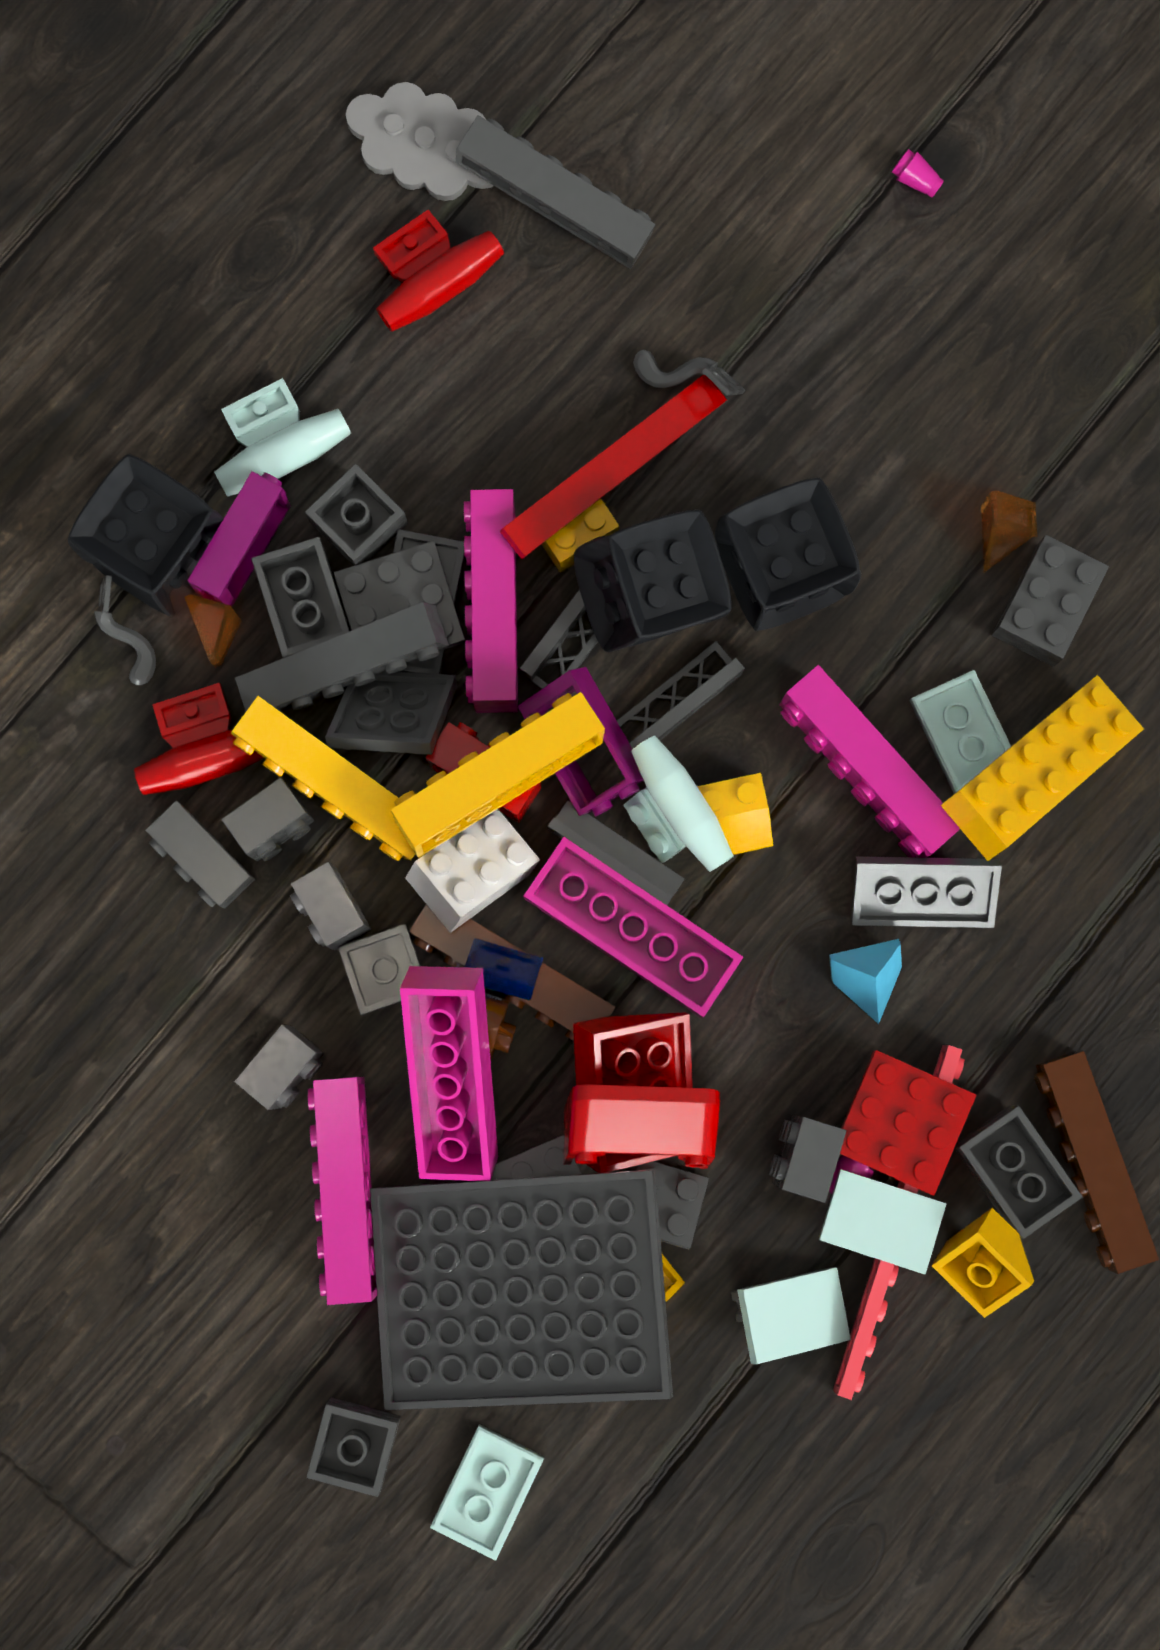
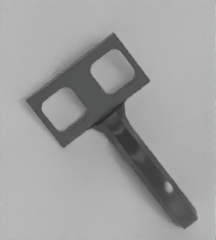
[633,350,746,396]
[94,575,156,685]

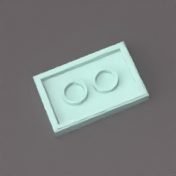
[909,670,1011,794]
[819,1169,946,1274]
[737,1267,851,1364]
[430,1424,544,1561]

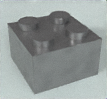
[290,862,371,951]
[234,1025,324,1110]

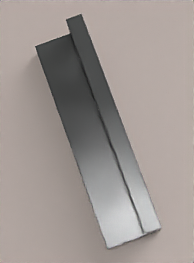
[520,590,598,689]
[617,641,745,749]
[548,801,685,905]

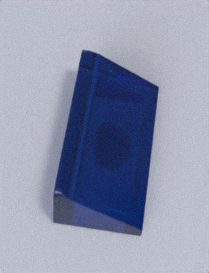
[464,938,543,1000]

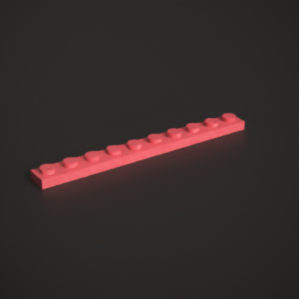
[833,1045,964,1400]

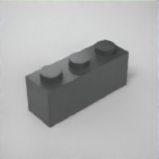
[145,801,255,909]

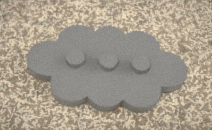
[346,82,494,201]

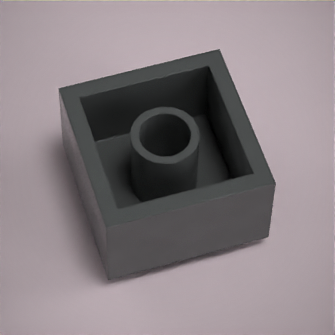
[305,464,408,566]
[221,778,314,862]
[306,1397,401,1497]

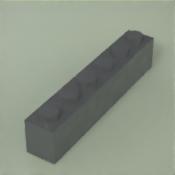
[455,115,655,269]
[235,602,449,713]

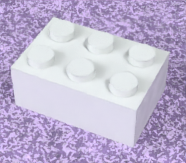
[405,809,540,933]

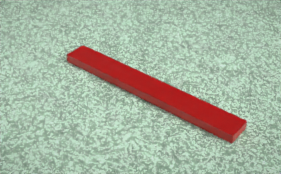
[500,374,727,559]

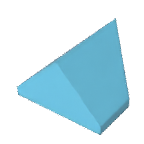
[829,939,902,1024]

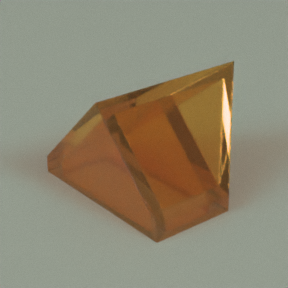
[981,490,1037,572]
[185,594,242,668]

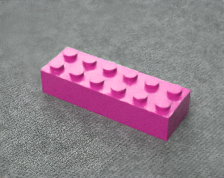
[464,489,518,713]
[780,665,960,858]
[524,837,743,1018]
[400,966,498,1181]
[308,1077,377,1305]

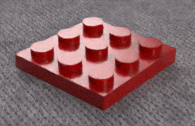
[840,1050,976,1196]

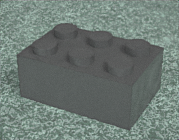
[991,535,1109,667]
[251,537,351,658]
[954,1105,1083,1239]
[768,1114,847,1203]

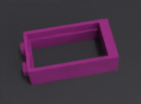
[187,471,291,612]
[518,667,643,817]

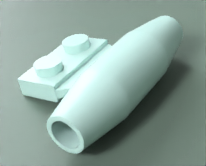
[214,378,351,497]
[623,736,734,872]

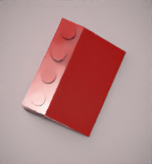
[573,1012,693,1173]

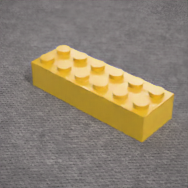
[940,675,1144,861]
[391,692,605,858]
[231,696,415,861]

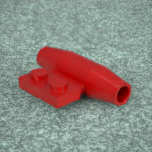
[373,209,504,332]
[134,683,264,795]

